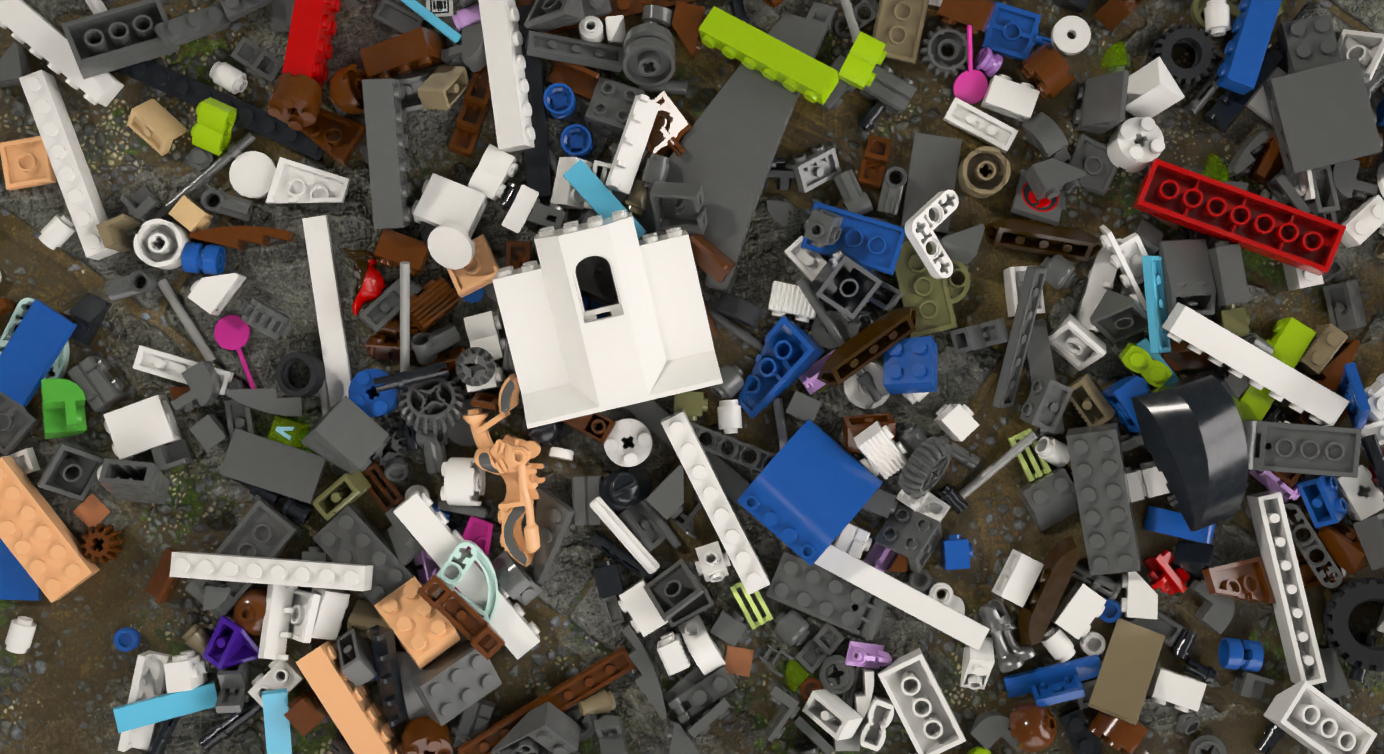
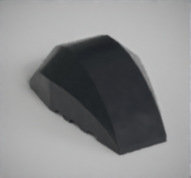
[1131,370,1249,531]

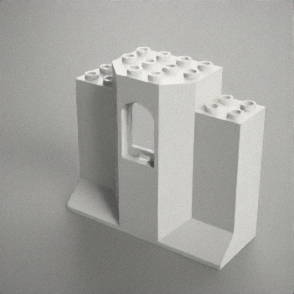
[492,209,723,429]

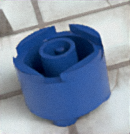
[348,369,400,417]

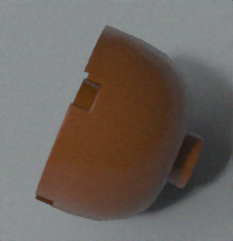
[329,64,369,114]
[233,587,267,636]
[1009,703,1057,753]

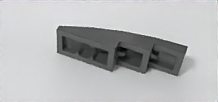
[622,622,667,720]

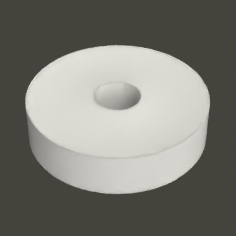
[1051,16,1091,56]

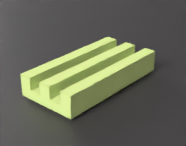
[1008,428,1052,482]
[730,581,773,630]

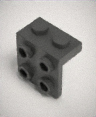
[664,666,731,738]

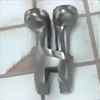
[979,598,1036,673]

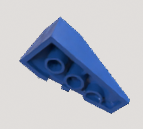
[737,316,825,418]

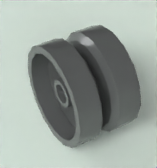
[623,23,675,87]

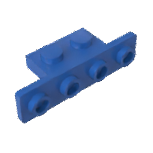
[1003,654,1101,707]

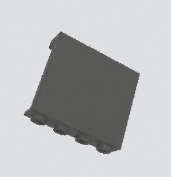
[1263,57,1383,177]

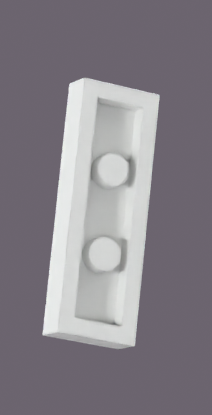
[943,97,1018,153]

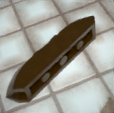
[984,218,1103,262]
[817,306,917,386]
[1018,536,1080,646]

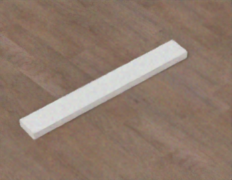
[302,215,352,407]
[815,544,990,650]

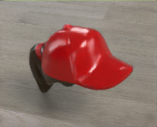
[343,247,386,316]

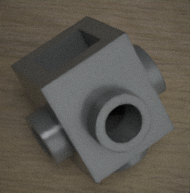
[804,209,843,248]

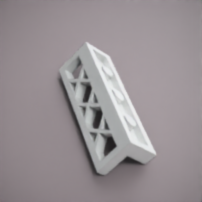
[118,650,172,752]

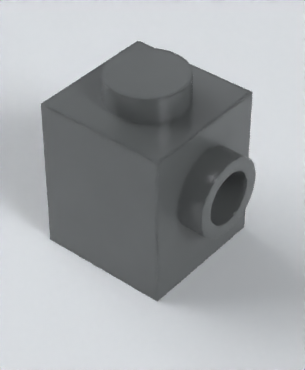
[709,608,748,647]

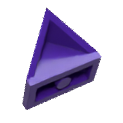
[202,615,259,670]

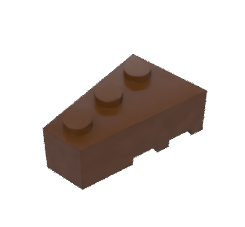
[360,27,448,79]

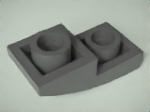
[1225,131,1269,178]

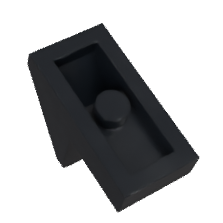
[69,293,112,346]
[1172,541,1223,581]

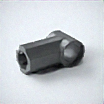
[876,167,907,216]
[833,169,873,215]
[201,189,254,222]
[104,271,159,302]
[410,322,461,364]
[416,428,448,474]

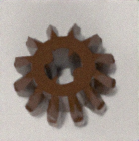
[80,523,125,564]

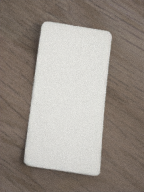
[502,185,539,233]

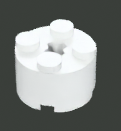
[1107,117,1165,173]
[133,219,191,270]
[604,418,653,467]
[440,457,486,506]

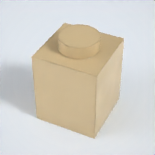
[168,195,213,232]

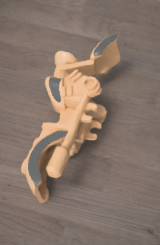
[462,374,546,567]

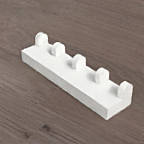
[605,94,660,195]
[1075,238,1122,333]
[258,584,298,661]

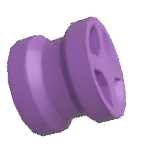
[973,47,1003,77]

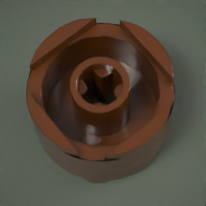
[1020,43,1076,100]
[267,73,324,130]
[1088,711,1149,754]
[401,716,453,754]

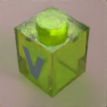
[268,416,309,447]

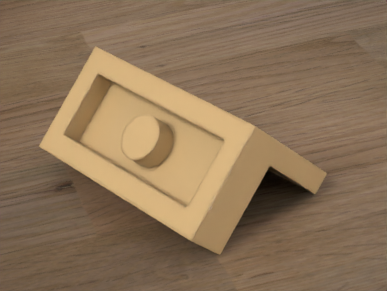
[127,99,187,156]

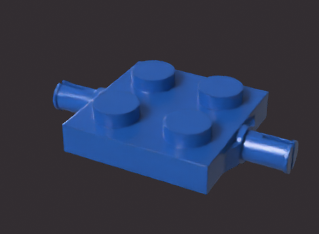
[981,1,1052,61]

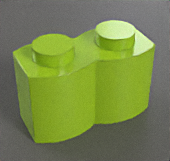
[838,31,887,91]
[191,97,237,156]
[1119,343,1172,387]

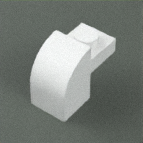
[678,614,726,676]

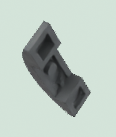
[397,650,432,722]

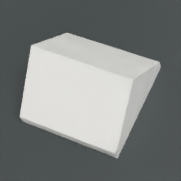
[1337,29,1384,83]
[1125,56,1185,118]
[1002,266,1045,317]
[1048,313,1106,371]

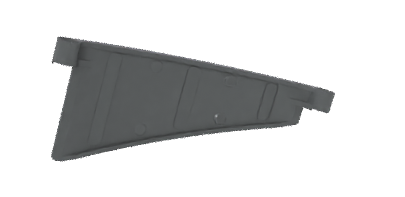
[633,1,838,293]

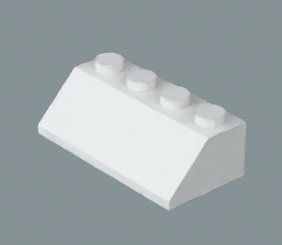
[878,648,966,754]
[1263,680,1377,754]

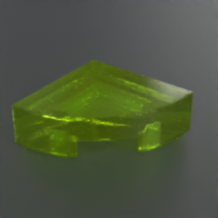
[1101,41,1127,68]
[1202,153,1228,182]
[785,659,809,692]

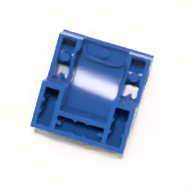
[737,419,883,566]

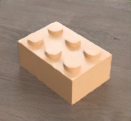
[374,576,460,669]

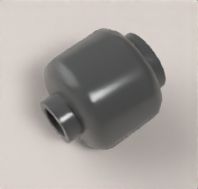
[1040,254,1077,290]
[709,364,744,399]
[895,422,927,457]
[774,610,810,646]

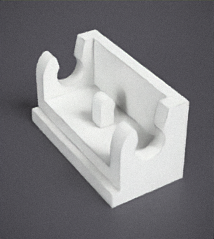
[992,549,1044,607]

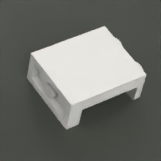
[412,173,488,239]
[103,395,182,460]

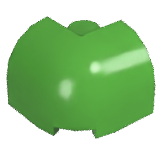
[41,378,87,439]

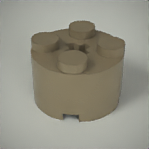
[957,146,1011,198]

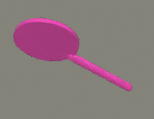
[953,25,988,105]
[214,315,256,389]

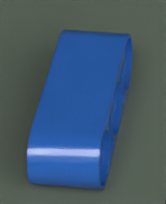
[1142,506,1216,544]

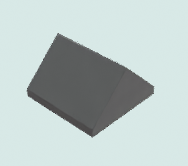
[524,0,585,32]
[1090,289,1148,344]
[37,442,104,501]
[643,558,705,622]

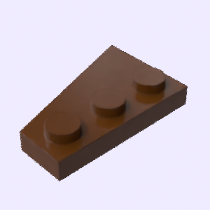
[300,108,366,167]
[1202,556,1276,604]

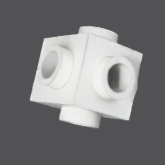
[695,541,731,582]

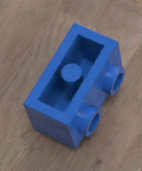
[1296,474,1348,528]

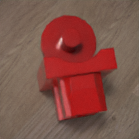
[1143,550,1189,595]

